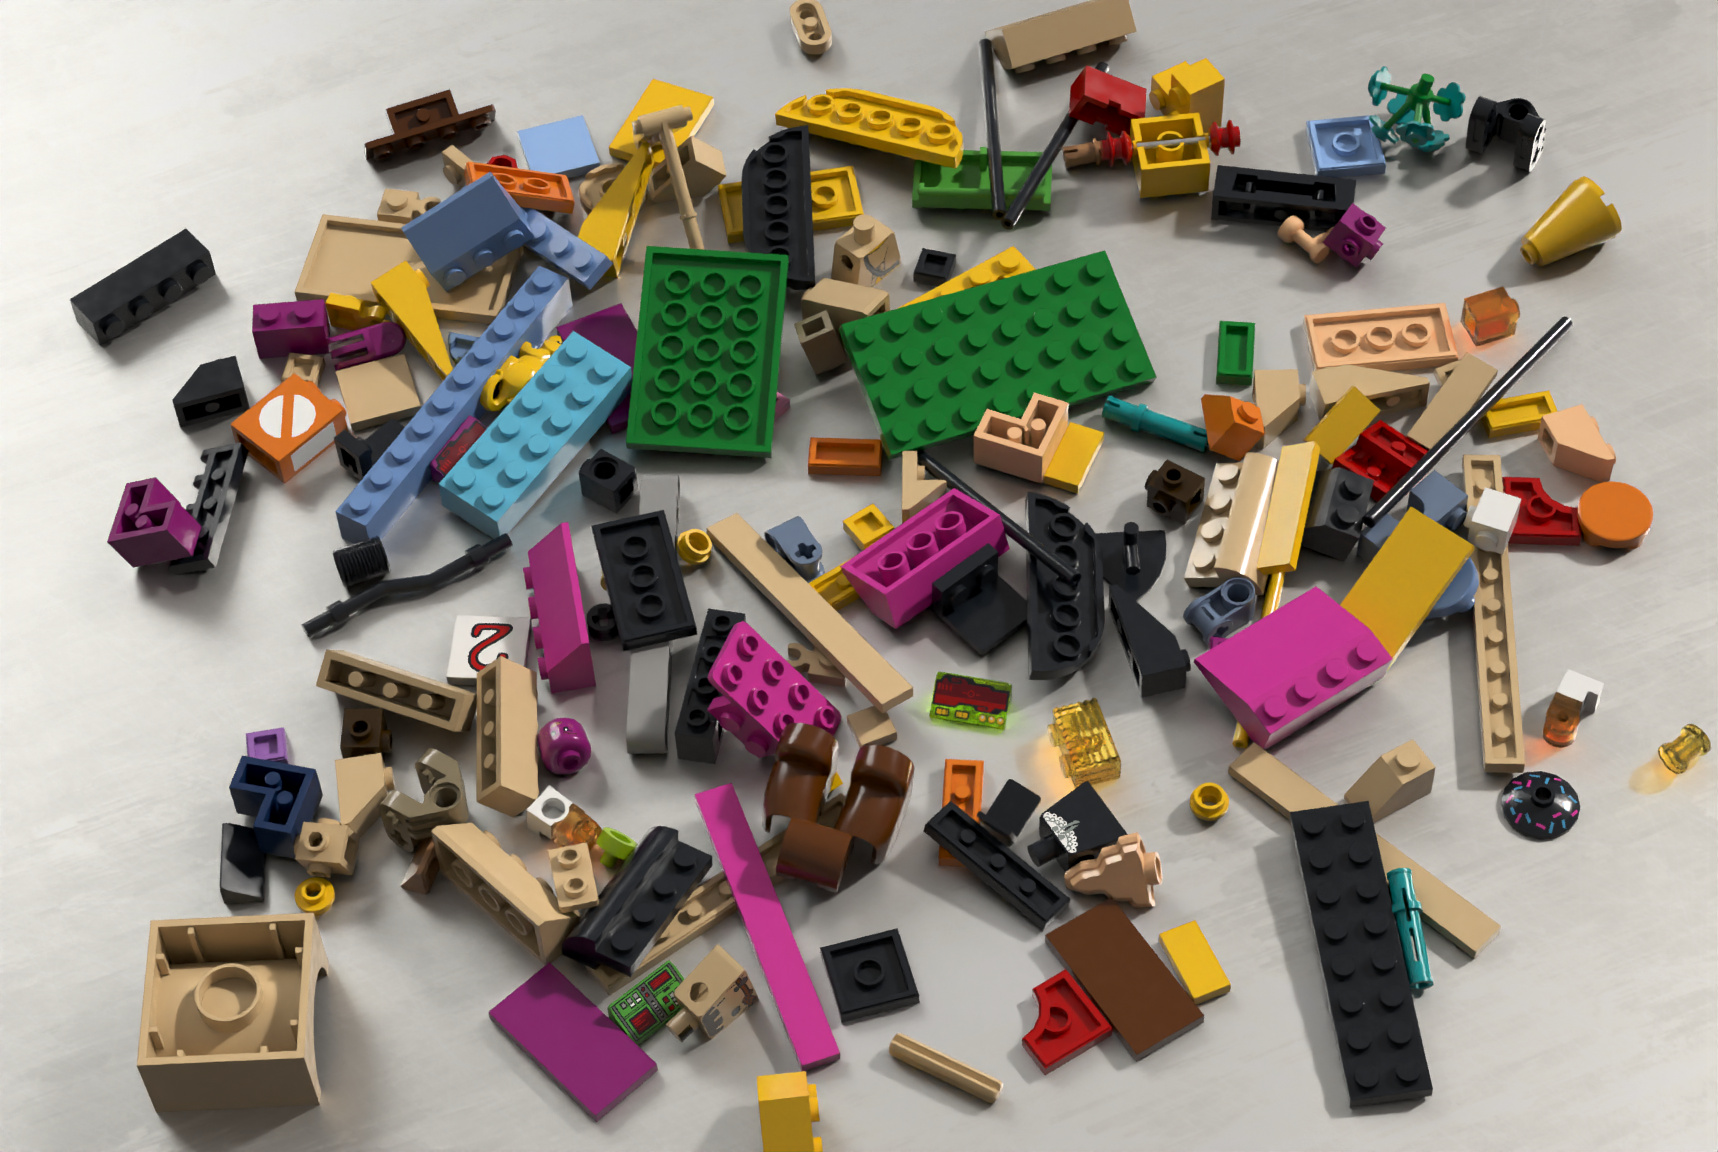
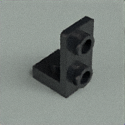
[334,419,405,481]

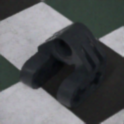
[1465,96,1546,172]

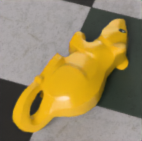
[480,335,562,412]

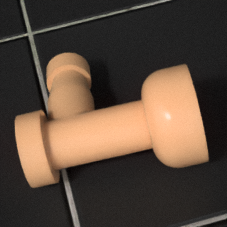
[1277,215,1334,264]

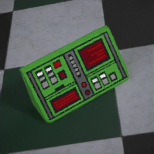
[607,960,685,1045]

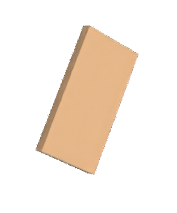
[1303,303,1458,371]

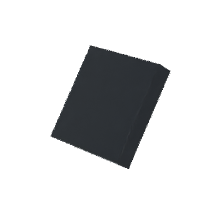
[820,928,920,1023]

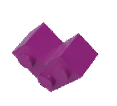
[107,477,202,568]

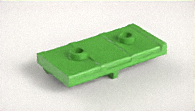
[912,147,1052,211]

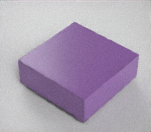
[246,727,289,764]

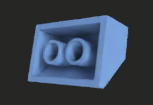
[401,172,535,291]

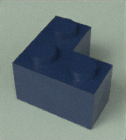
[229,756,323,859]

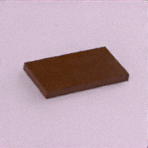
[1045,897,1204,1062]

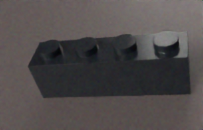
[70,228,216,346]

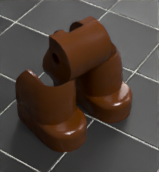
[762,723,915,893]

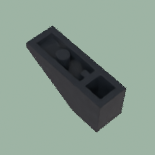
[1108,584,1191,698]

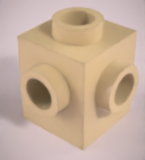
[294,818,360,878]

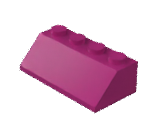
[840,488,1010,629]
[523,522,596,694]

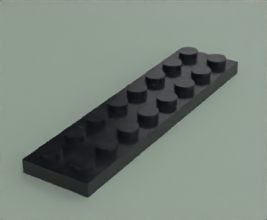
[1290,801,1433,1107]

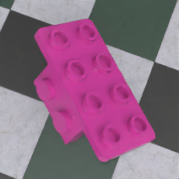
[707,621,842,758]

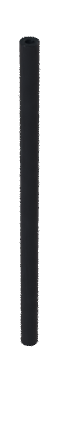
[979,38,1006,220]
[1001,62,1109,230]
[917,450,1081,586]

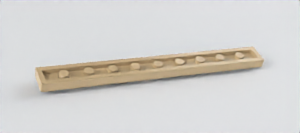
[1462,454,1525,773]

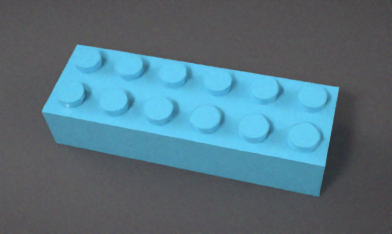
[439,331,632,539]

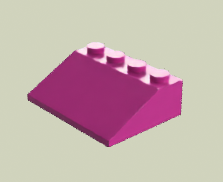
[1194,586,1393,750]

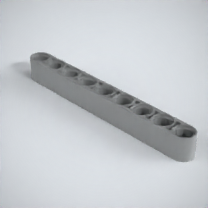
[626,475,680,754]

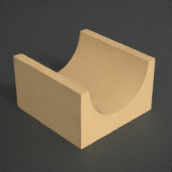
[137,913,328,1112]

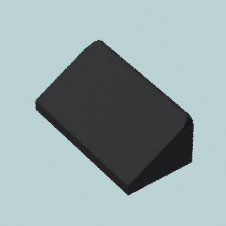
[220,823,266,904]

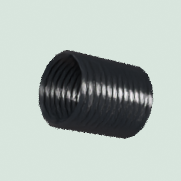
[333,536,391,588]

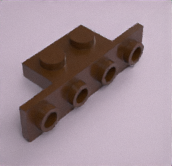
[364,89,496,160]

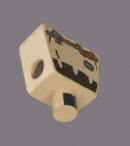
[665,944,759,1042]

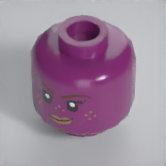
[537,718,591,775]

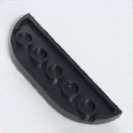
[741,125,816,290]
[1025,492,1105,680]

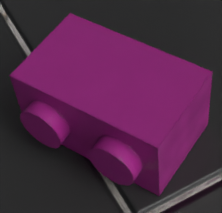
[252,299,330,359]

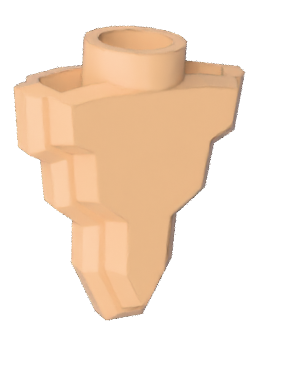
[1063,832,1162,908]

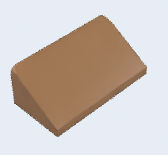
[401,837,440,895]

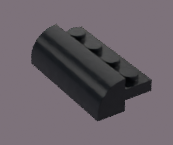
[562,826,712,977]

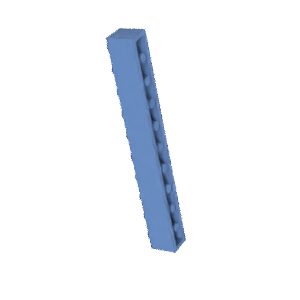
[335,266,573,544]

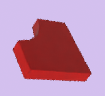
[1502,477,1581,546]
[1022,969,1113,1076]

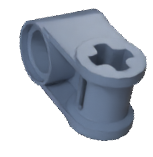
[764,516,825,583]
[1183,577,1255,645]

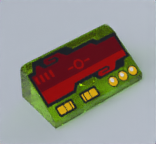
[929,672,1012,730]

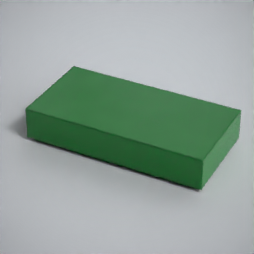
[1216,321,1255,386]

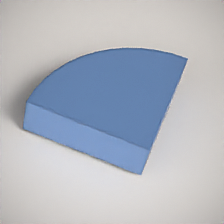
[448,332,479,364]

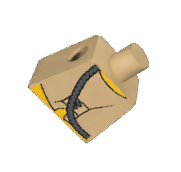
[831,214,901,288]

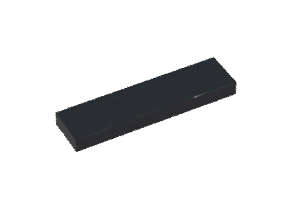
[923,801,1071,930]

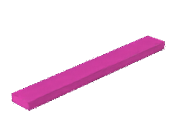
[695,783,840,1072]

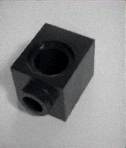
[578,449,639,514]

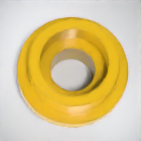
[675,529,712,565]
[1189,782,1229,821]
[294,877,335,916]

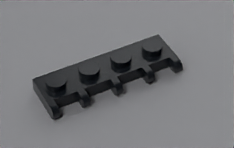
[168,442,249,575]

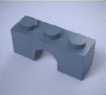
[1356,470,1468,564]

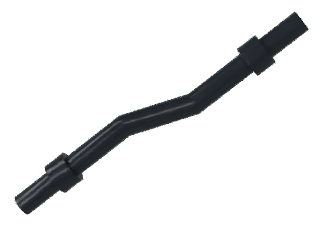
[301,533,513,637]

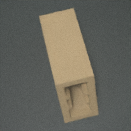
[801,278,890,347]

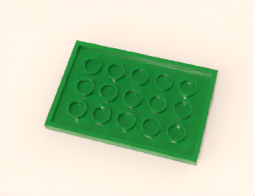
[626,246,789,458]

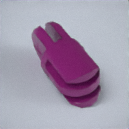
[326,322,406,371]

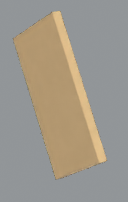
[295,214,524,324]

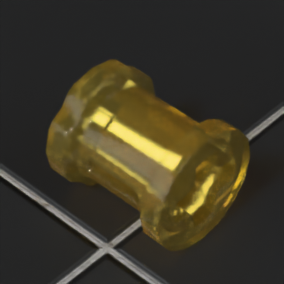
[1658,724,1711,774]

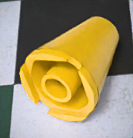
[1520,176,1622,267]

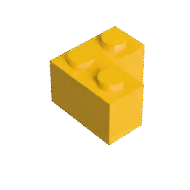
[1149,58,1225,133]
[757,1071,823,1152]

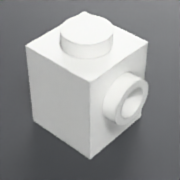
[1464,487,1521,555]

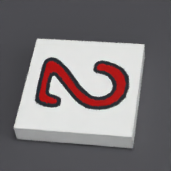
[446,615,532,685]

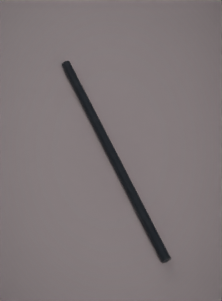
[1362,316,1573,528]

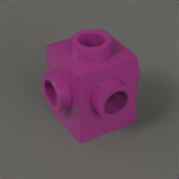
[1323,203,1386,268]

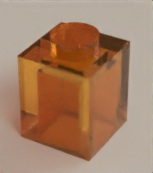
[1460,286,1520,347]

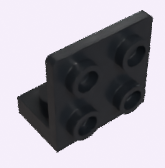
[932,543,1027,655]

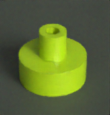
[596,827,637,868]

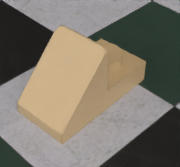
[902,451,947,523]

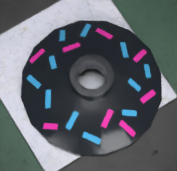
[1501,771,1581,840]

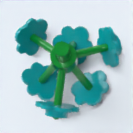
[1368,66,1466,152]

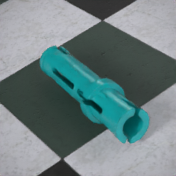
[1102,396,1209,453]
[1386,868,1434,990]

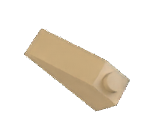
[1309,364,1430,420]

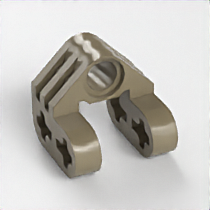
[378,748,469,852]

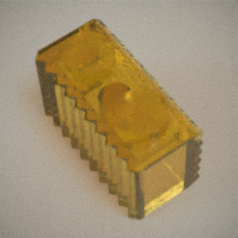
[1047,698,1121,789]

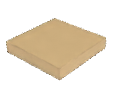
[335,353,421,432]

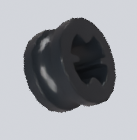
[586,603,619,642]

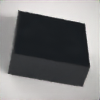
[913,248,956,286]

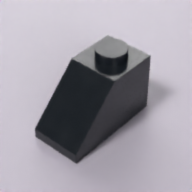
[172,355,250,428]

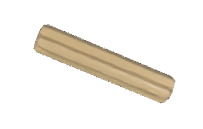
[889,1033,1003,1103]

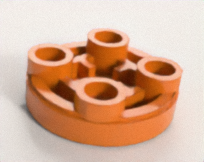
[1577,481,1653,549]

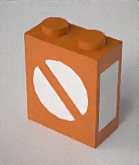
[230,373,348,484]

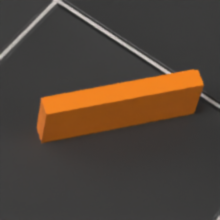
[938,759,984,867]

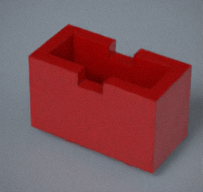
[1069,65,1147,136]

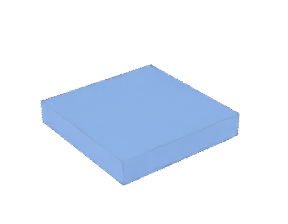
[517,115,600,178]
[1306,115,1386,178]

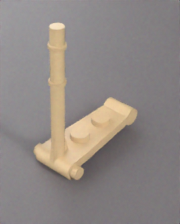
[632,105,705,250]

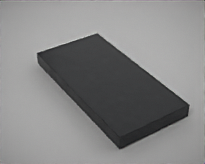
[591,510,697,651]

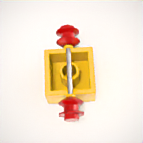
[1100,112,1241,198]

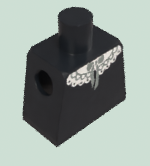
[1027,781,1128,872]

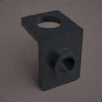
[976,779,1041,843]

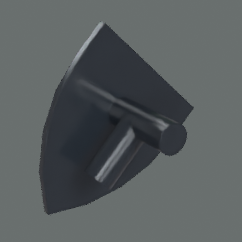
[1095,522,1166,602]

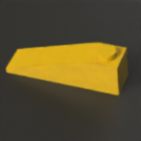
[577,142,655,278]
[370,260,453,382]

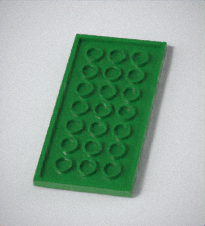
[839,250,1157,460]

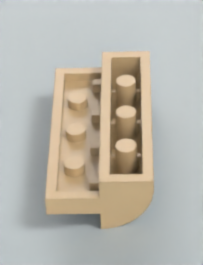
[1184,452,1279,595]

